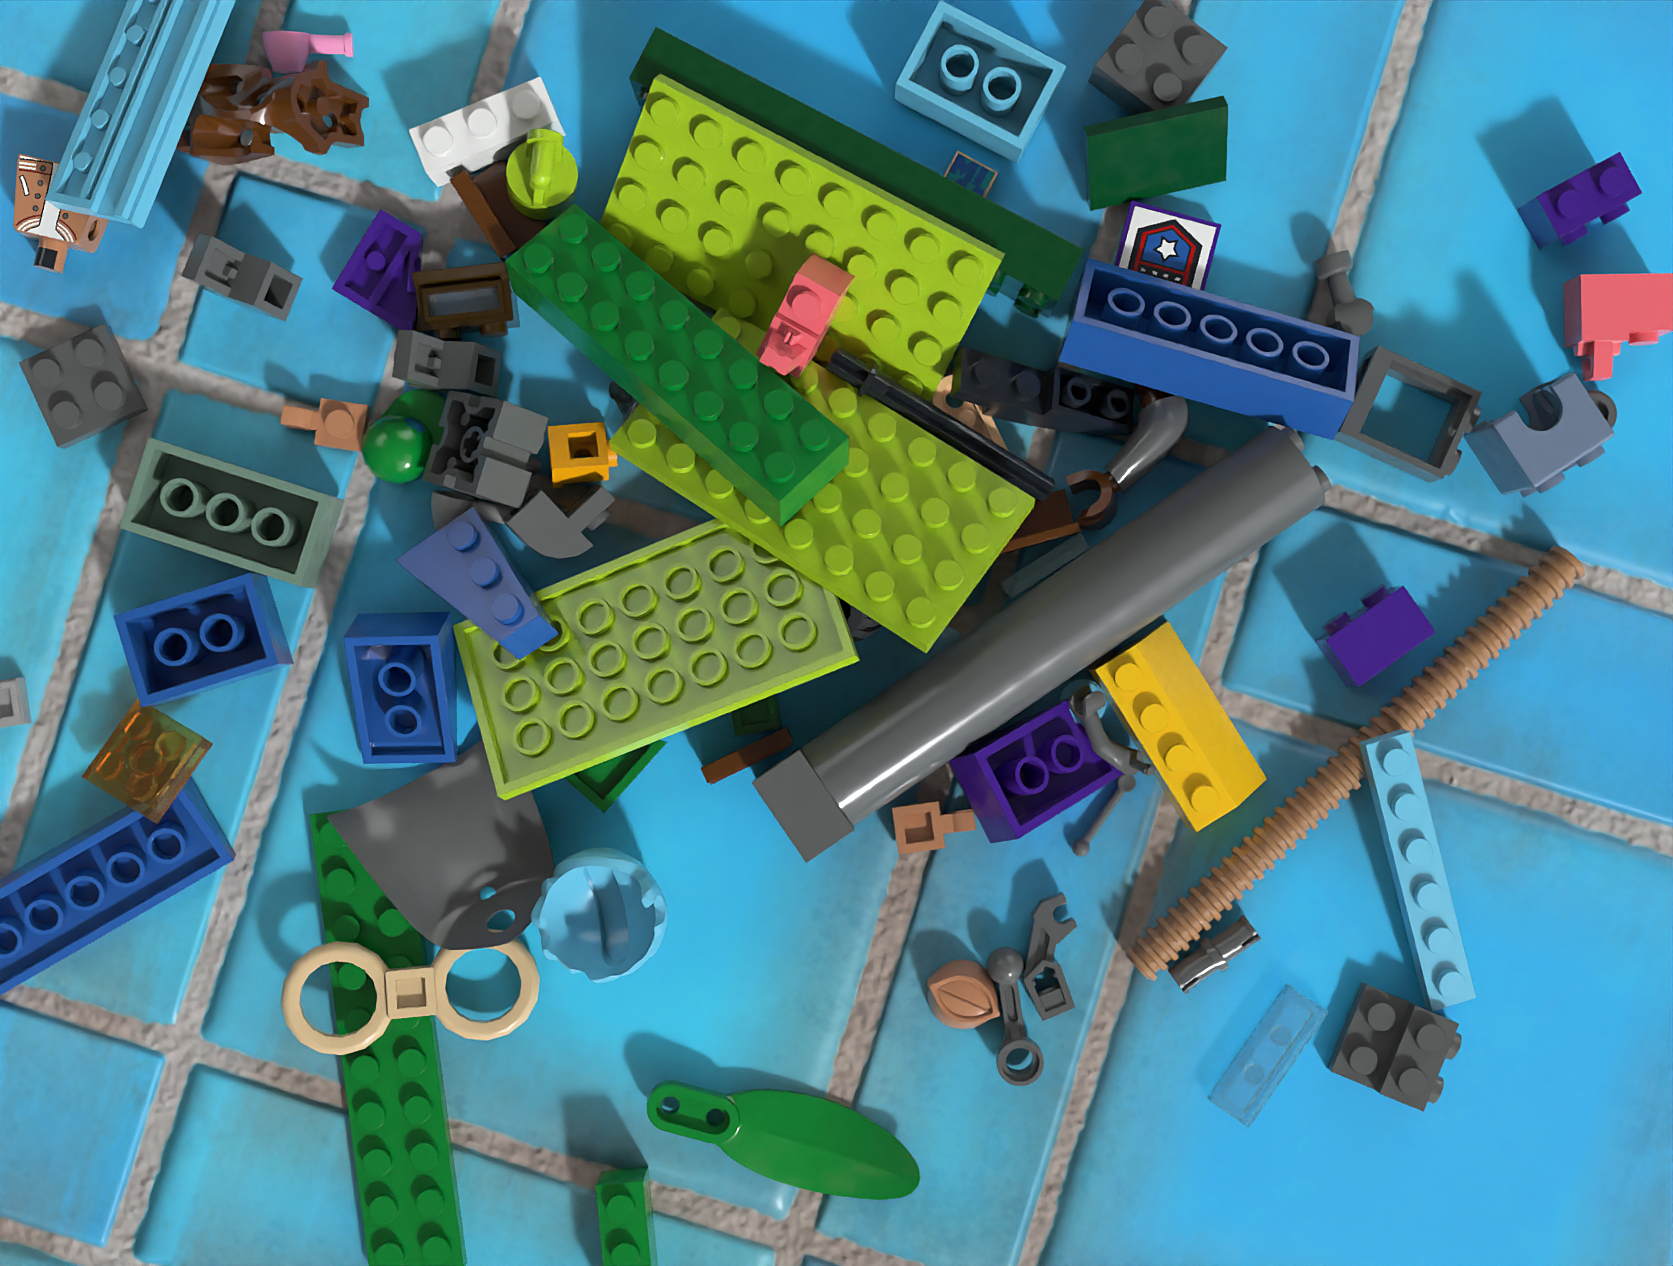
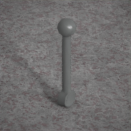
[1072,774,1136,857]

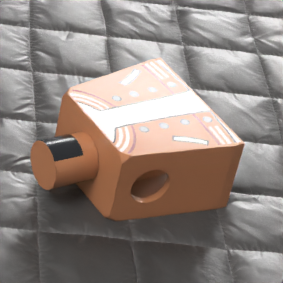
[13,154,109,274]

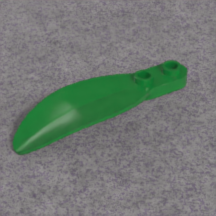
[646,1080,921,1200]

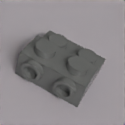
[1327,982,1462,1112]

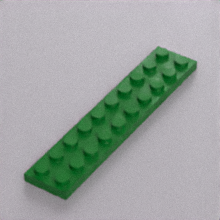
[310,808,467,1266]

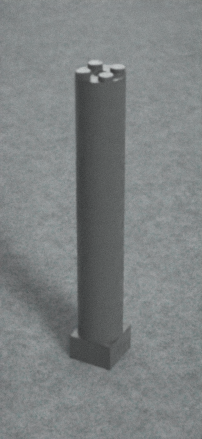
[752,426,1332,863]

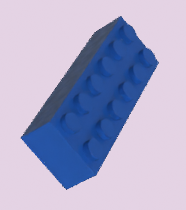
[1058,258,1360,440]

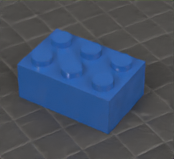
[113,573,294,707]

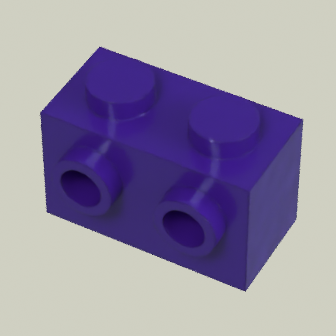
[1517,152,1642,250]
[1315,584,1436,687]

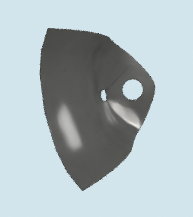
[326,739,555,950]

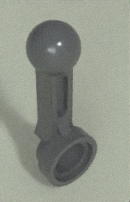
[986,947,1044,1086]

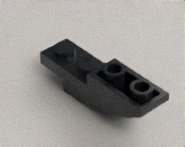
[951,347,1134,436]

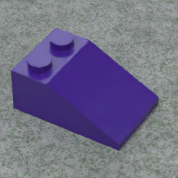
[949,698,1123,843]

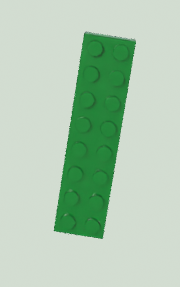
[505,203,849,527]

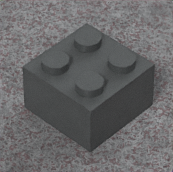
[1088,0,1228,116]

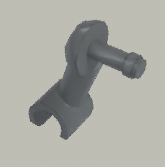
[1068,685,1154,776]

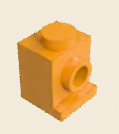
[547,422,617,489]

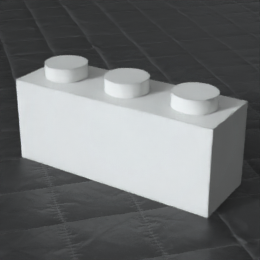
[409,77,566,187]

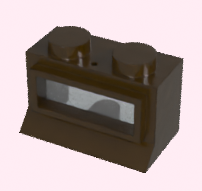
[411,262,520,341]

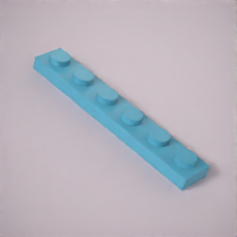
[1359,729,1476,1012]

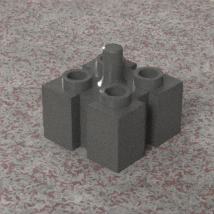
[422,390,549,509]

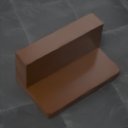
[449,160,546,262]
[998,489,1081,556]

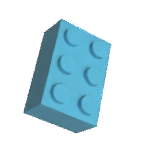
[894,0,1066,164]

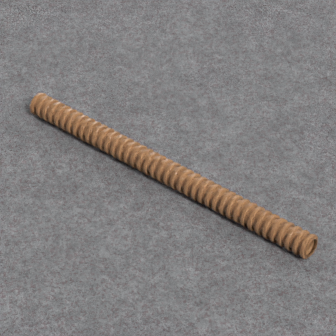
[1124,546,1585,981]

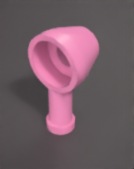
[263,31,354,74]

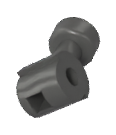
[1312,250,1375,336]

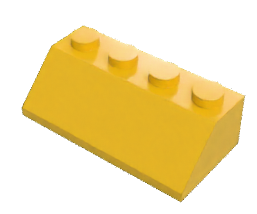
[1089,621,1267,832]

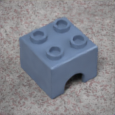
[1464,373,1614,497]

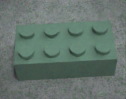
[119,437,345,589]

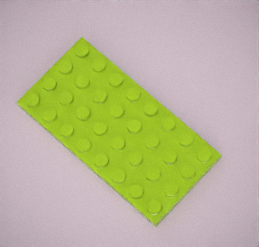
[600,74,1005,402]
[609,307,1036,653]
[453,518,860,800]

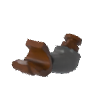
[1065,384,1189,531]

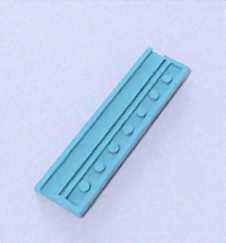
[45,0,236,228]

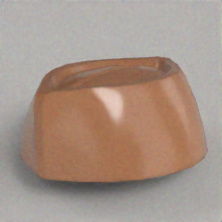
[926,960,1000,1029]

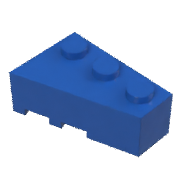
[395,507,559,660]

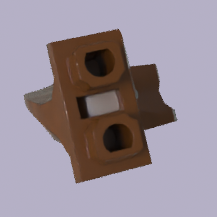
[177,59,369,166]

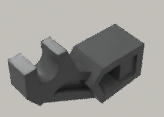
[1021,892,1077,1021]

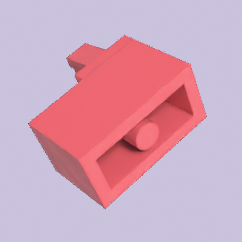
[756,253,855,378]
[1563,273,1673,381]

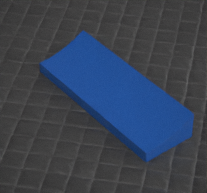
[0,770,236,995]

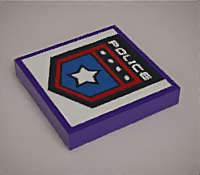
[1113,201,1222,291]

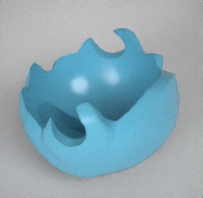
[530,847,668,983]

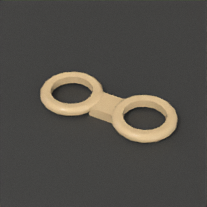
[280,929,540,1055]

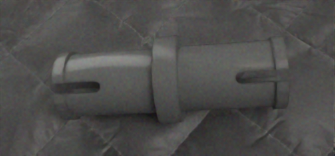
[1167,915,1262,994]

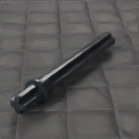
[827,348,1056,501]

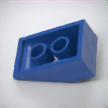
[343,612,457,764]

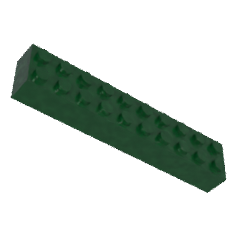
[629,27,1085,318]

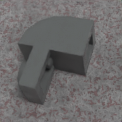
[181,232,303,322]
[392,330,503,398]
[502,484,615,559]

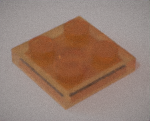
[81,698,213,824]

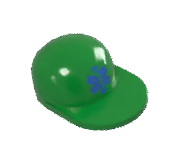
[361,389,446,484]

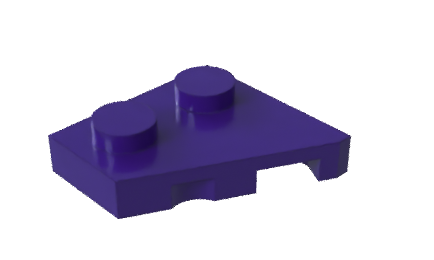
[331,209,424,331]

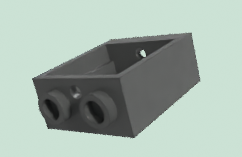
[1333,345,1482,483]

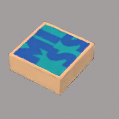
[944,150,998,198]

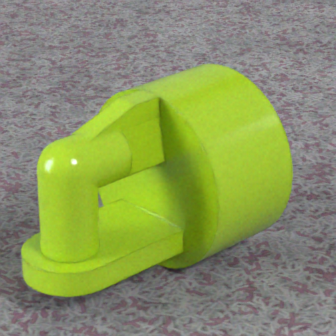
[506,128,578,220]

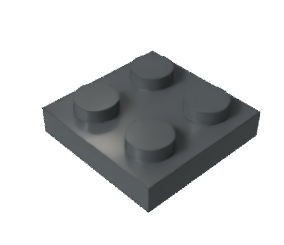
[19,323,148,449]

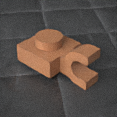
[280,398,371,453]
[892,800,976,854]

